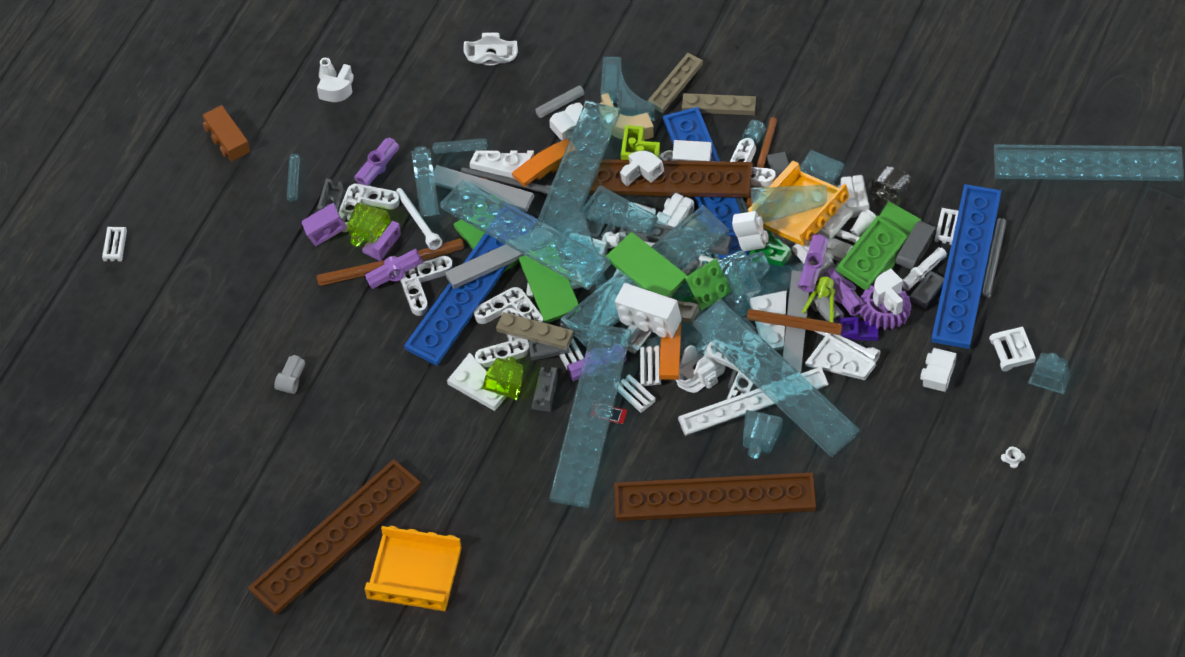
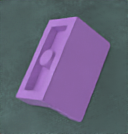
[302,203,347,247]
[362,221,401,261]

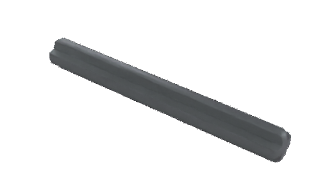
[980,218,1007,298]

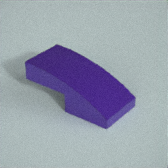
[839,317,879,341]

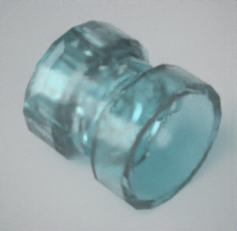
[742,120,766,146]

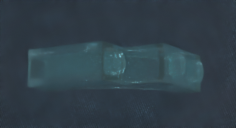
[601,57,655,121]
[411,146,440,217]

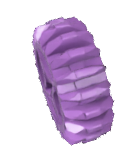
[860,285,911,330]

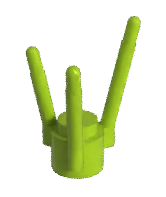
[802,277,836,322]

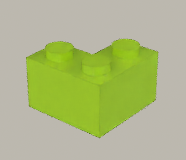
[621,125,660,160]

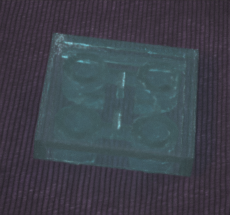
[800,150,844,185]

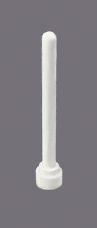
[396,188,442,250]
[815,331,880,363]

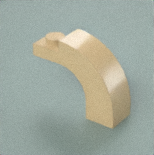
[599,93,654,140]

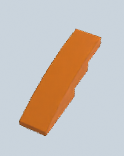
[512,139,580,187]
[659,322,682,380]

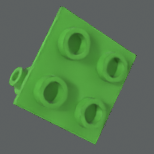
[685,258,732,311]

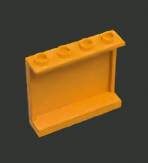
[748,161,849,247]
[365,526,462,611]

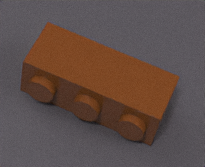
[202,105,250,162]

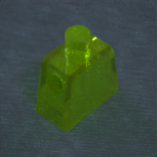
[347,202,391,247]
[482,356,523,400]

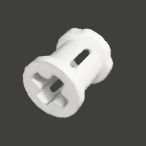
[602,232,626,249]

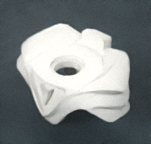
[464,33,518,65]
[676,345,725,393]

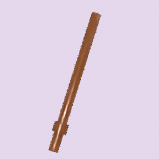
[746,117,777,208]

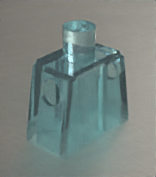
[1028,353,1070,394]
[743,410,783,458]

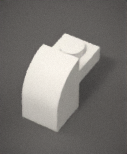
[317,64,354,102]
[620,151,664,186]
[873,269,903,316]

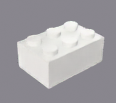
[614,283,682,338]

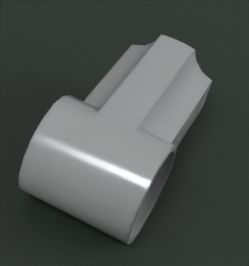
[808,293,844,323]
[274,355,305,394]

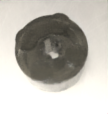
[867,164,911,208]

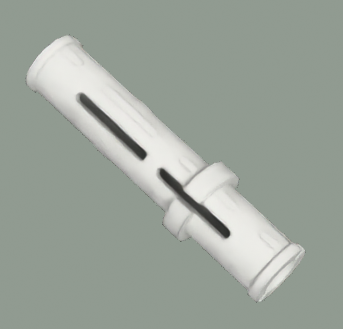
[902,247,947,290]

